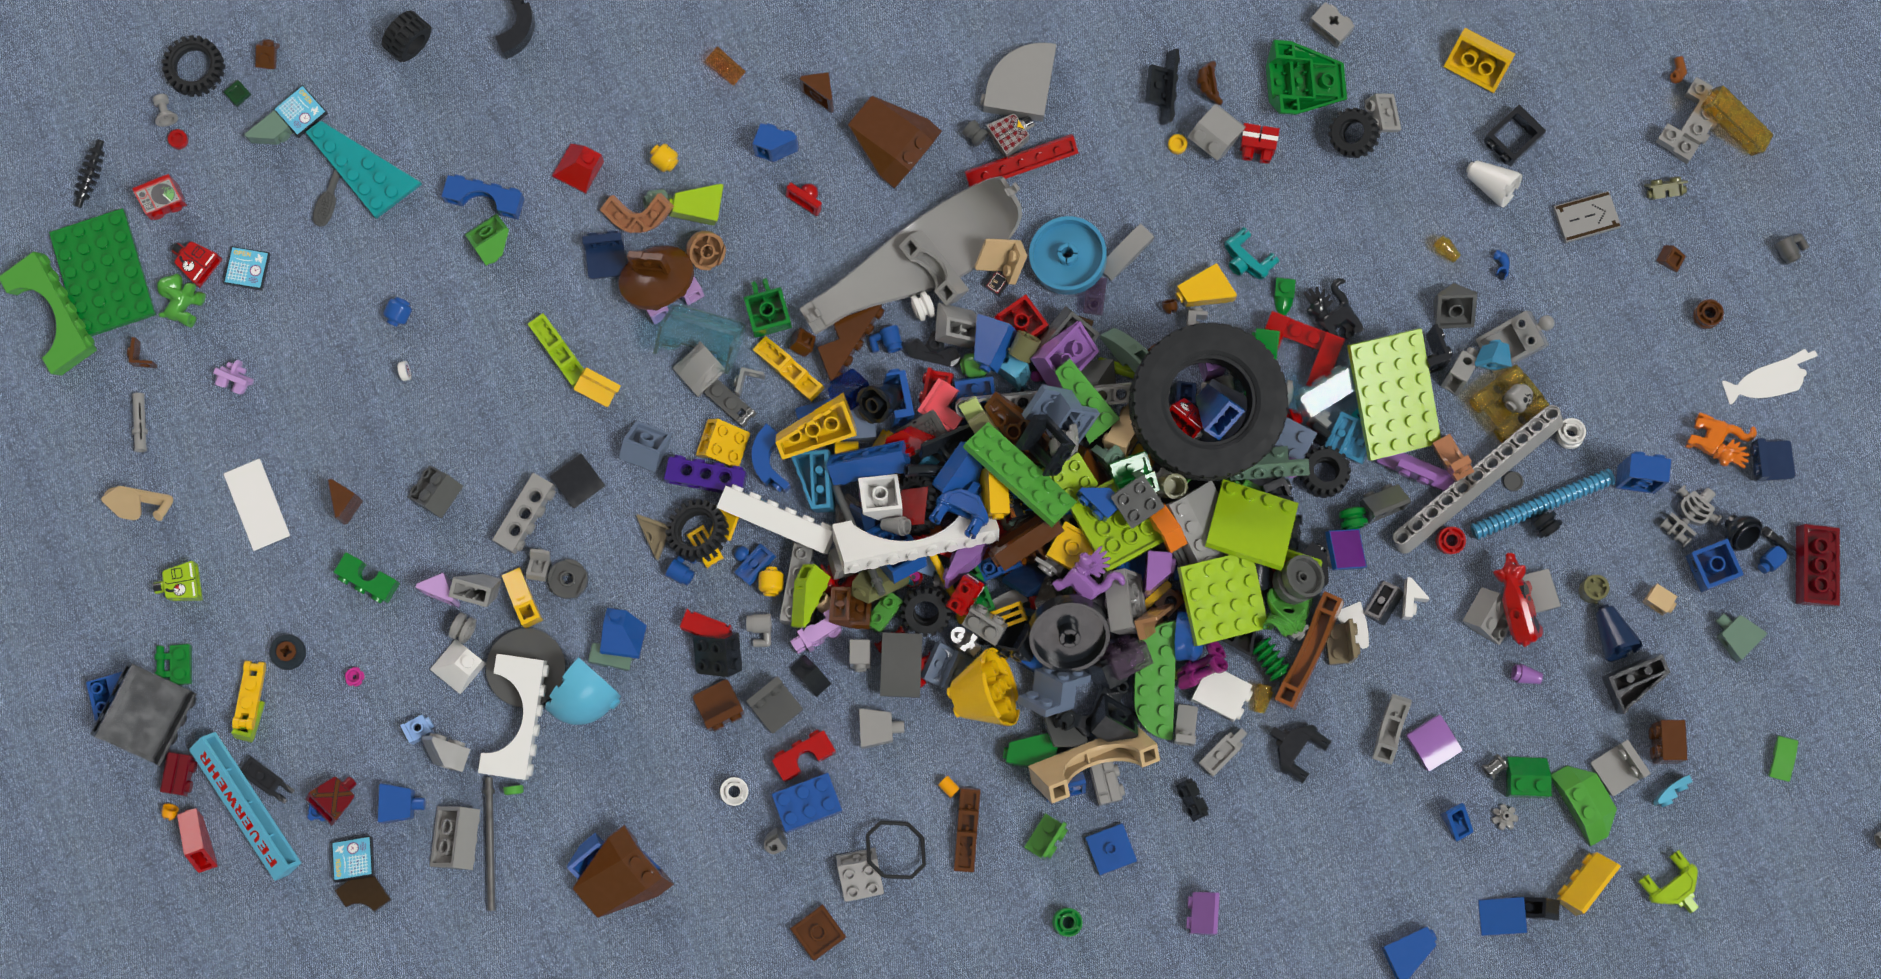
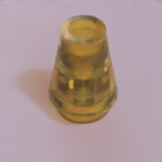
[1432,235,1461,263]
[1254,684,1273,714]

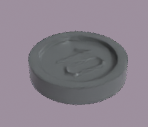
[1503,472,1524,492]

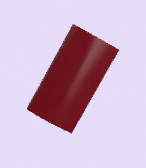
[1796,524,1840,606]

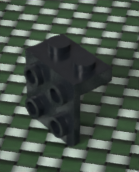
[693,632,742,677]

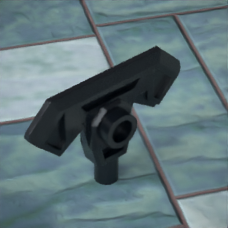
[905,329,962,367]

